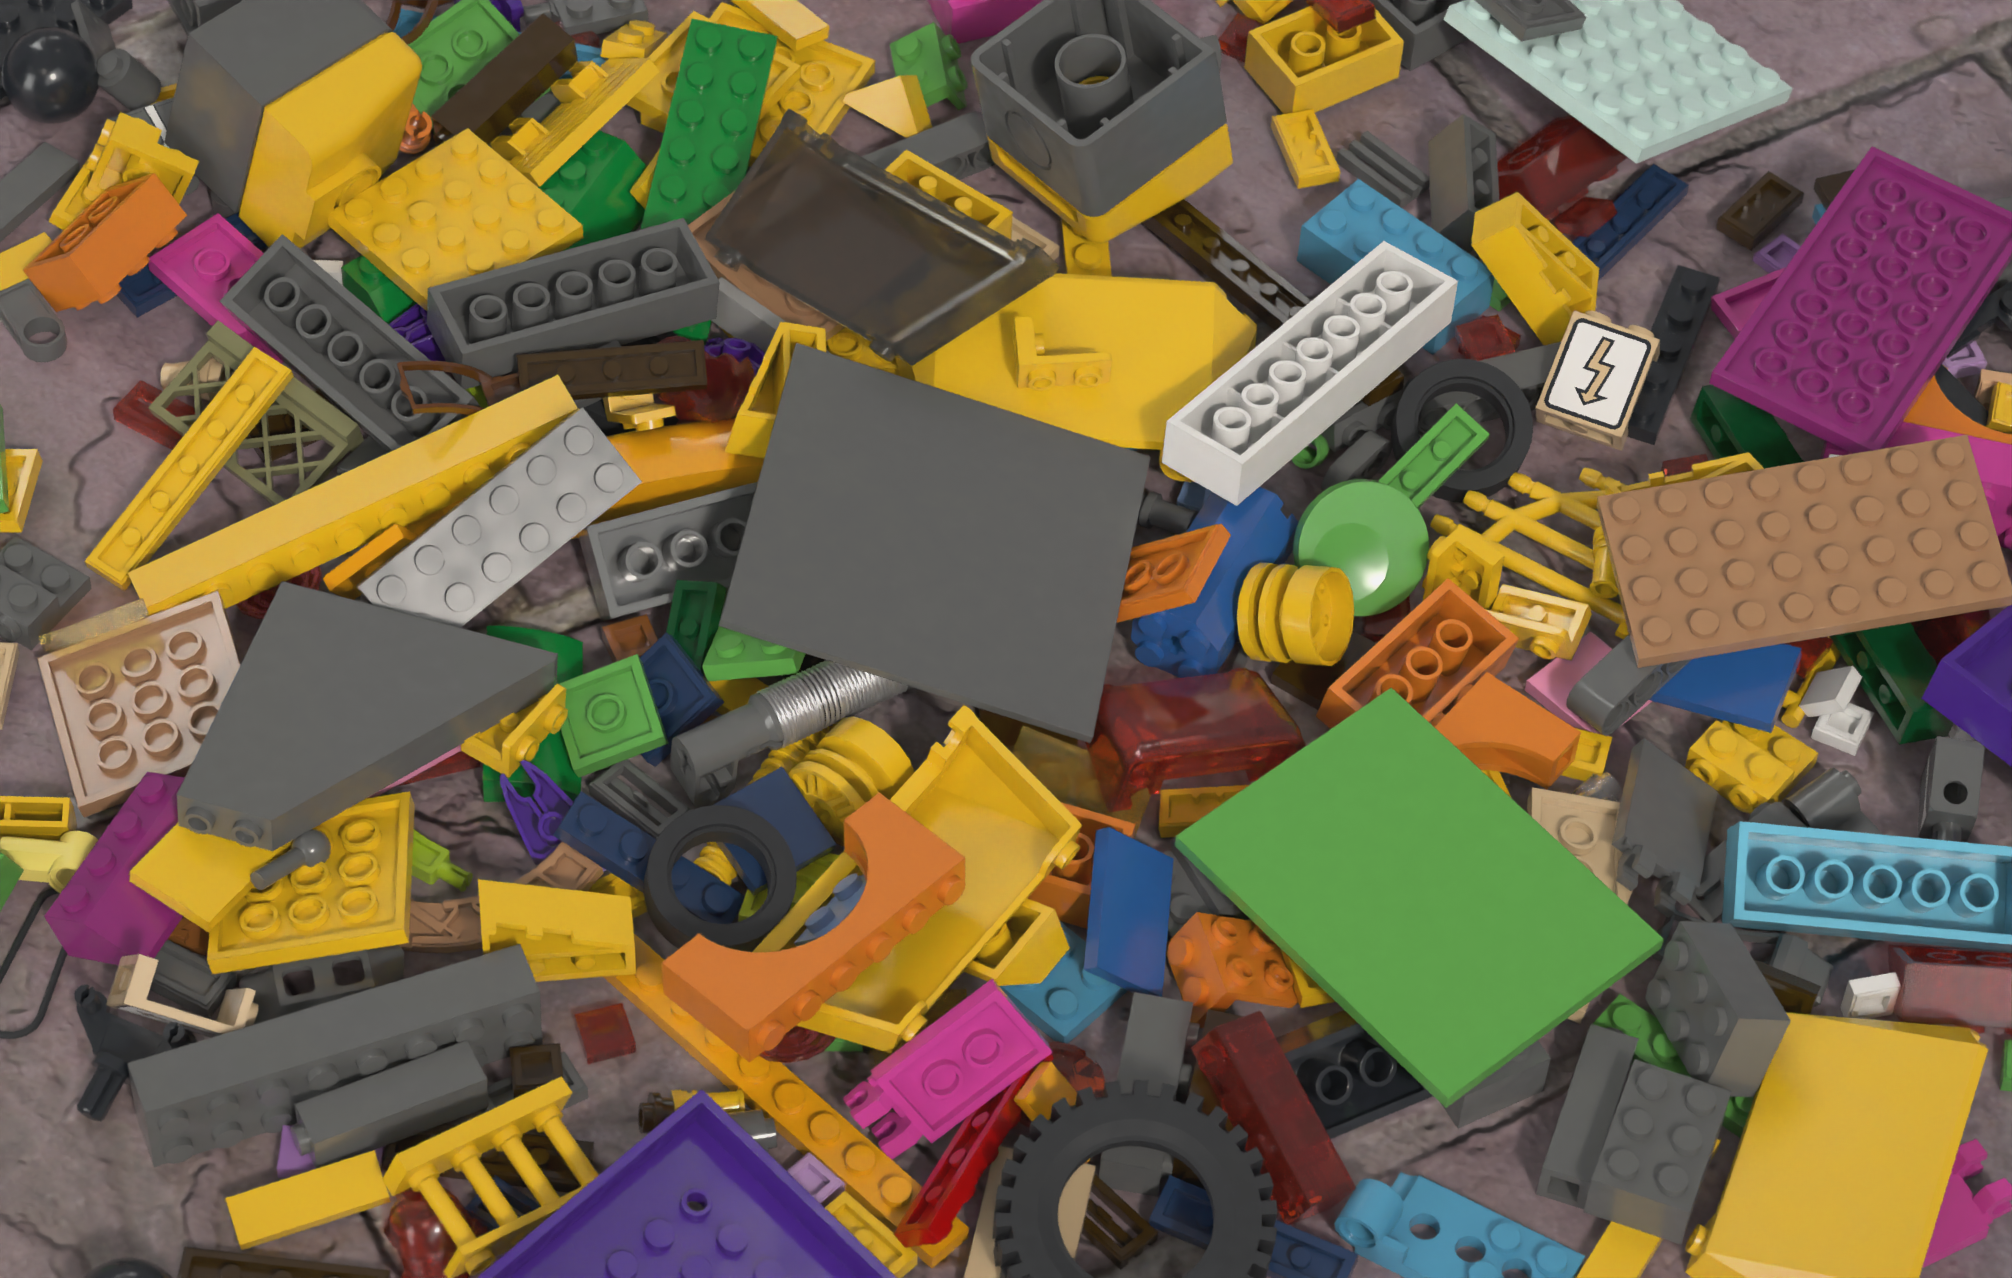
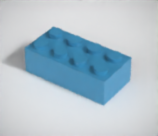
[1297,179,1494,355]

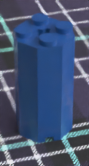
[1131,487,1299,686]

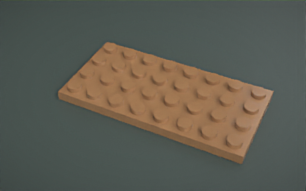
[1597,435,2012,668]

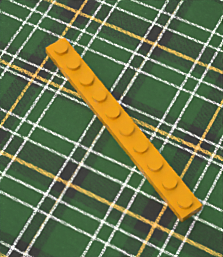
[603,934,969,1269]

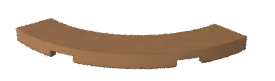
[398,842,603,953]

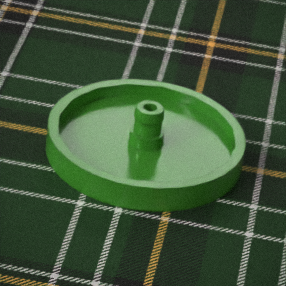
[1293,479,1429,616]

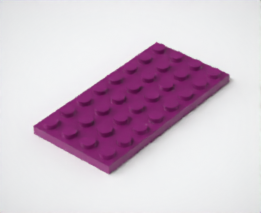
[1709,146,2012,454]

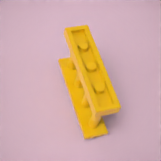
[382,1076,599,1278]

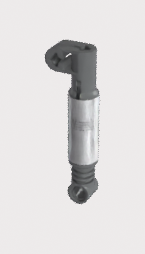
[670,660,912,808]

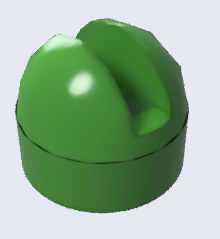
[1291,434,1329,469]

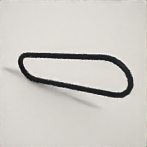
[0,888,67,1039]

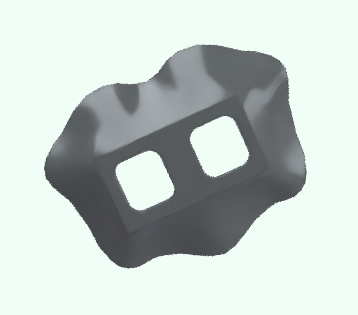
[239,945,404,1024]

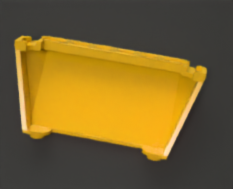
[891,267,1257,482]
[753,705,1082,1054]
[1685,1013,1988,1278]

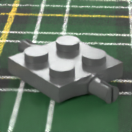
[523,0,648,39]

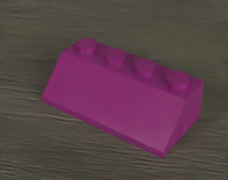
[44,772,185,965]

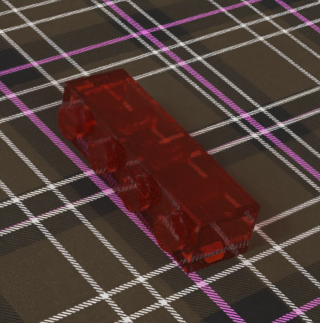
[1191,1010,1356,1225]

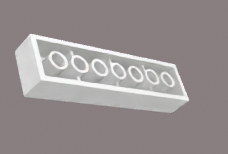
[1162,241,1458,506]

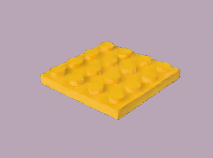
[641,2,875,171]
[328,128,583,311]
[207,791,415,975]

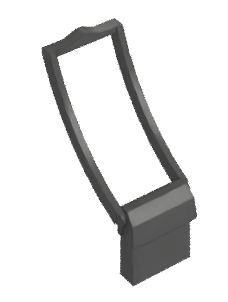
[1652,910,1833,1007]

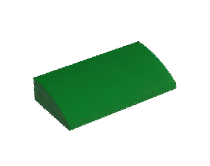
[483,626,583,802]

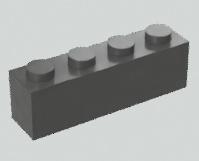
[1099,992,1200,1197]

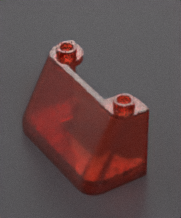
[1085,668,1306,812]

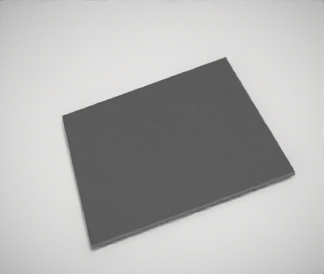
[719,343,1150,743]

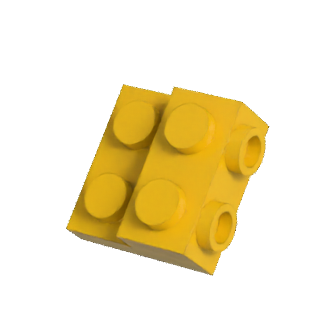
[86,112,199,205]
[1685,720,1819,814]

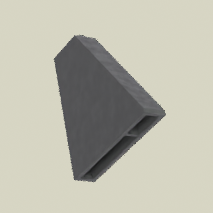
[177,581,558,851]

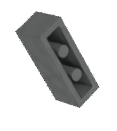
[1428,114,1499,253]

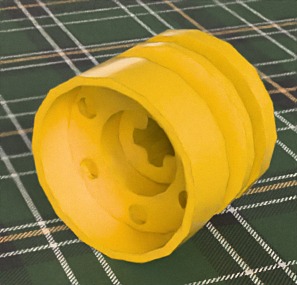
[1237,562,1354,666]
[788,716,914,846]

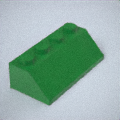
[538,130,647,251]

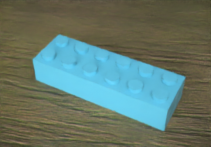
[1722,821,2012,952]

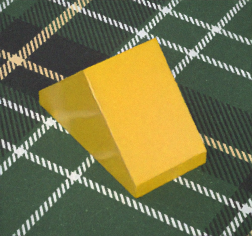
[843,75,933,138]

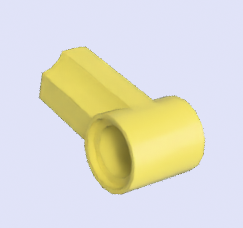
[0,831,98,893]

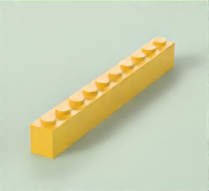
[128,375,578,616]

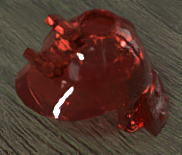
[657,336,755,423]
[383,1186,489,1278]

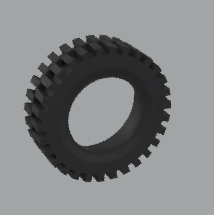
[992,1080,1277,1278]

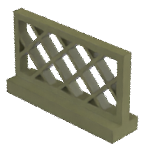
[148,320,364,505]

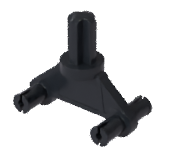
[74,984,198,1121]

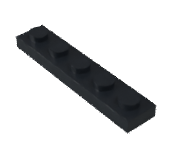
[1628,265,1720,445]

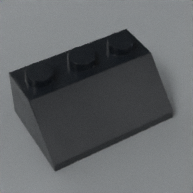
[1252,1010,1433,1150]

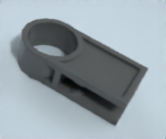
[0,279,67,362]

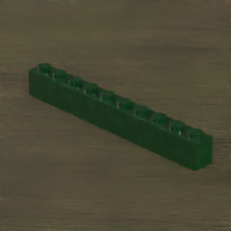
[1690,385,1954,745]

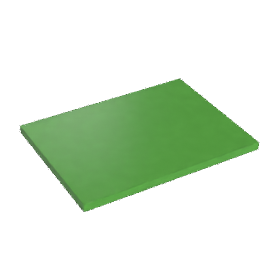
[1174,688,1664,1108]

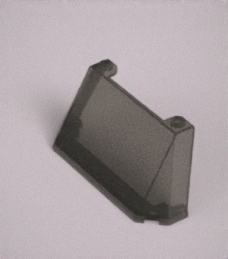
[705,108,1060,366]

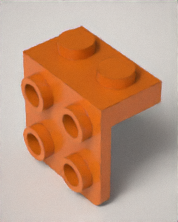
[1166,912,1298,1028]

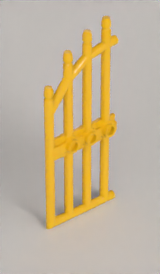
[1430,467,1841,728]

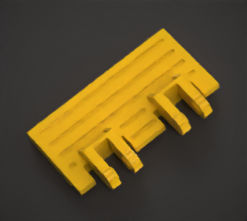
[490,58,660,187]

